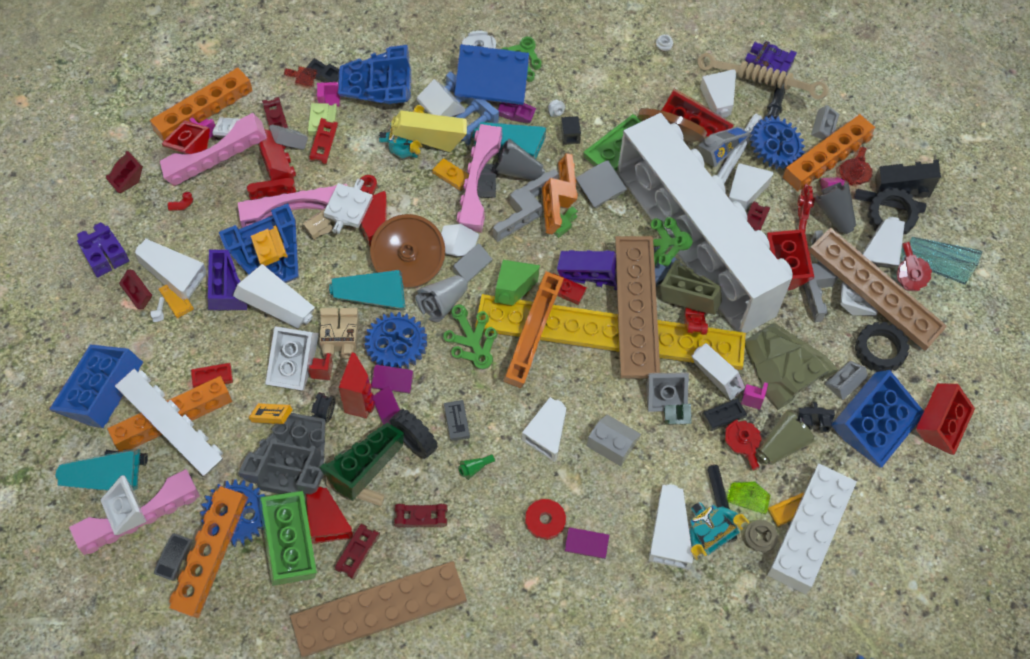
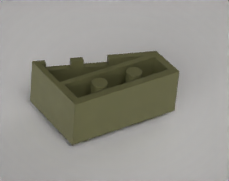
[660,260,722,315]

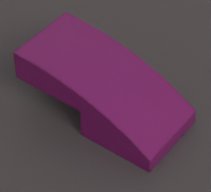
[498,102,536,123]

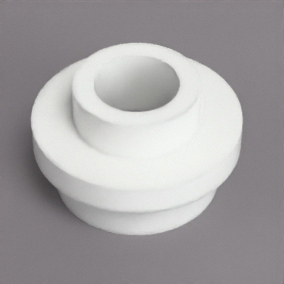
[656,35,673,51]
[548,100,565,117]

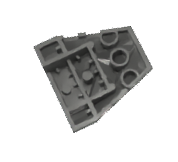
[238,413,326,495]

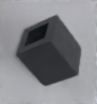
[560,116,581,145]

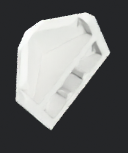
[213,117,240,138]
[441,224,479,256]
[840,282,877,315]

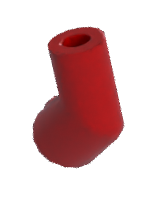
[168,192,194,211]

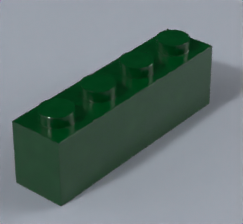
[320,422,404,501]

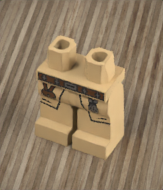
[320,308,359,359]

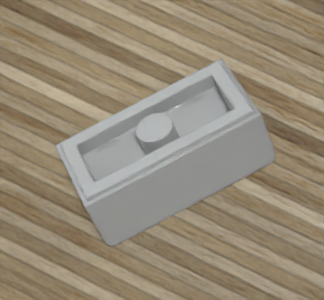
[811,105,839,140]
[269,125,308,149]
[453,243,492,283]
[825,361,868,400]

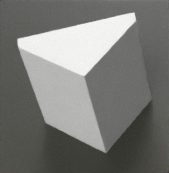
[417,79,465,117]
[101,476,147,535]

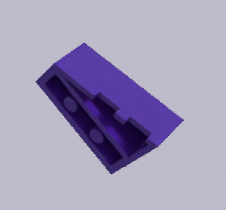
[208,249,247,310]

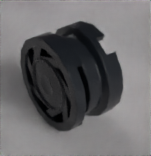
[311,392,336,423]

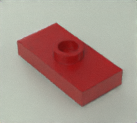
[553,273,587,305]
[191,363,233,388]

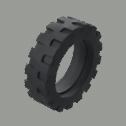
[867,188,920,235]
[855,322,910,372]
[389,408,438,459]

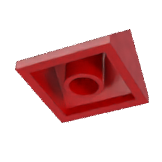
[161,121,210,154]

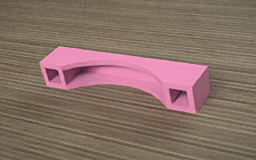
[160,113,267,186]
[457,124,502,233]
[238,184,347,228]
[69,469,200,555]

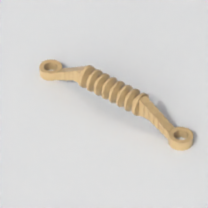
[698,53,829,99]

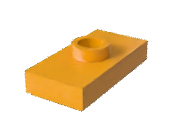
[432,158,469,191]

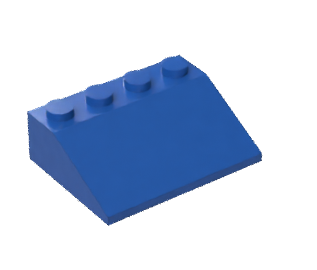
[454,44,529,105]
[50,344,143,428]
[832,370,924,468]

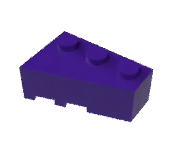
[557,250,617,290]

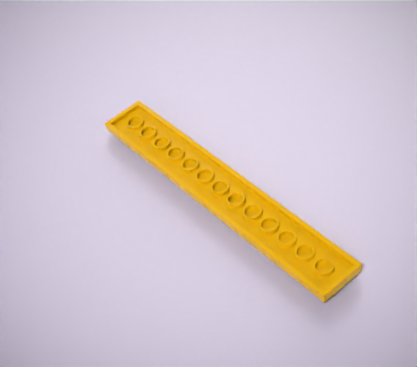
[475,294,746,370]

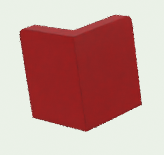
[308,353,333,380]

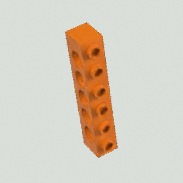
[150,67,253,141]
[783,114,875,191]
[107,376,232,451]
[169,486,248,618]

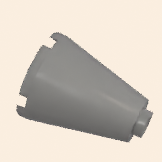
[416,275,468,322]

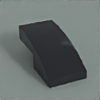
[304,58,339,83]

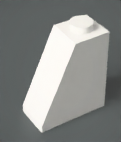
[700,69,736,118]
[729,163,773,210]
[862,217,905,268]
[692,343,745,401]
[522,397,566,462]

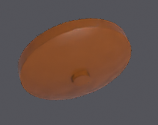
[637,108,707,142]
[370,214,445,289]

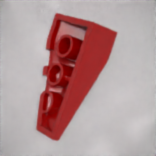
[661,88,734,137]

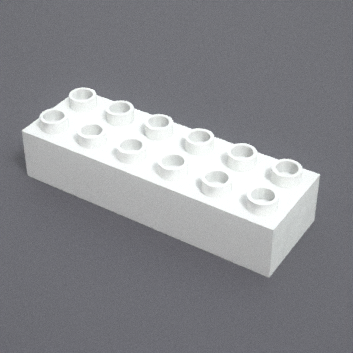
[617,113,793,333]

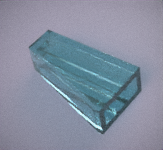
[901,237,983,285]

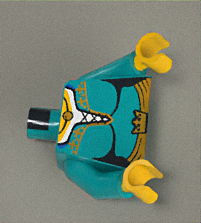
[379,105,425,159]
[689,502,749,560]

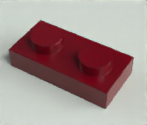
[119,269,153,309]

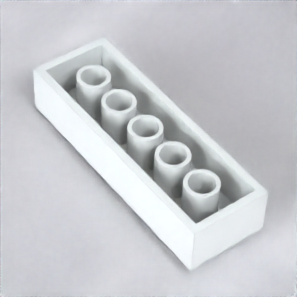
[115,369,223,477]
[767,464,857,595]

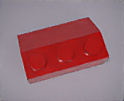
[258,129,296,183]
[766,229,814,290]
[339,352,375,419]
[916,383,975,455]

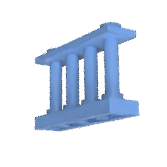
[421,72,499,145]

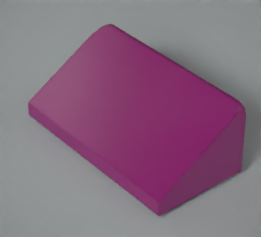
[372,365,414,394]
[373,386,400,425]
[565,527,610,559]

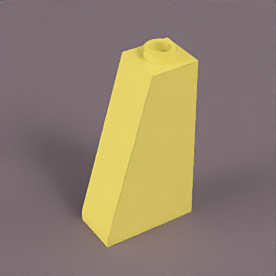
[391,110,467,152]

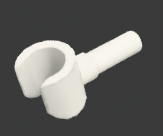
[151,297,164,322]

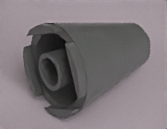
[493,139,545,181]
[813,181,856,234]

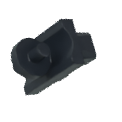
[795,401,835,433]

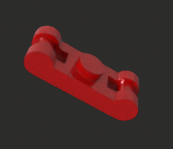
[309,118,339,165]
[247,178,296,200]
[684,308,708,335]

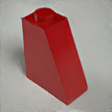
[359,191,388,247]
[306,486,353,544]

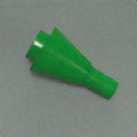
[458,454,495,480]

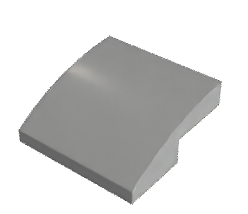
[576,160,627,209]

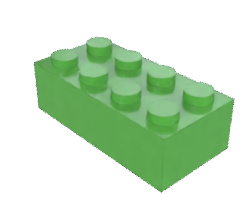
[259,491,317,586]

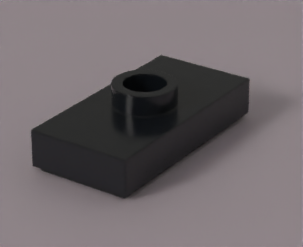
[702,398,747,431]

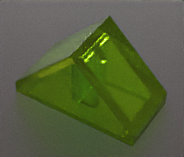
[727,481,771,515]

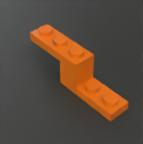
[542,153,578,235]

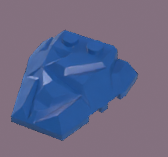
[338,45,412,104]
[219,203,299,283]

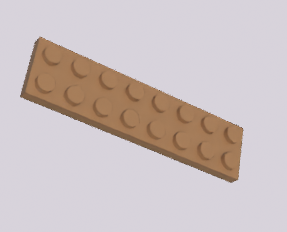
[808,227,947,351]
[615,236,660,378]
[290,561,467,658]

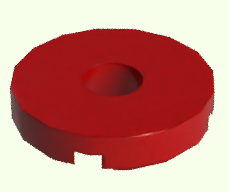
[525,499,566,540]

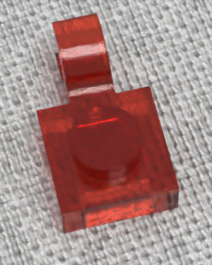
[284,66,317,87]

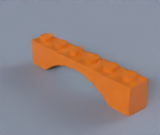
[503,271,564,388]

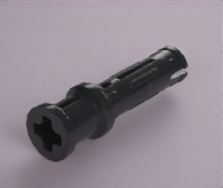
[764,82,785,119]

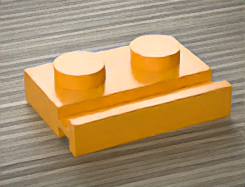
[251,226,288,266]

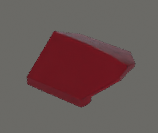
[106,151,143,194]

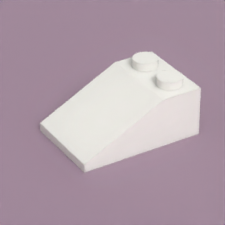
[265,327,319,391]

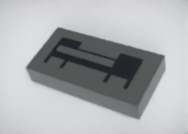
[444,400,470,442]

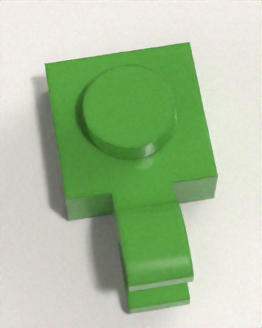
[554,206,578,238]

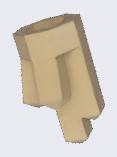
[303,208,333,240]

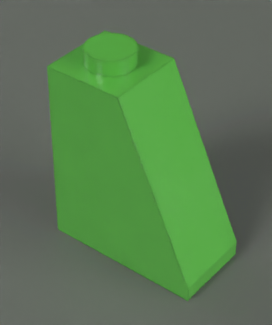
[494,260,540,305]

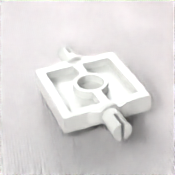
[324,179,373,234]

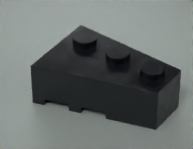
[875,159,941,198]

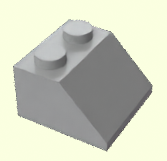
[587,415,641,466]

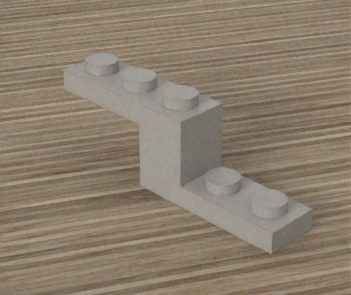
[493,169,558,242]
[803,230,838,323]

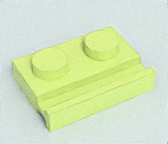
[308,103,337,136]

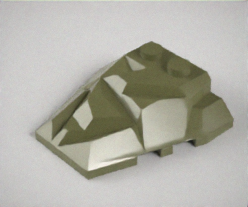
[745,323,838,410]

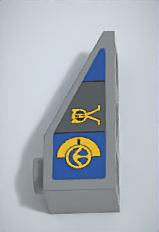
[698,126,751,167]

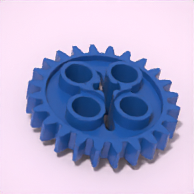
[750,116,805,170]
[364,312,427,369]
[200,479,265,547]

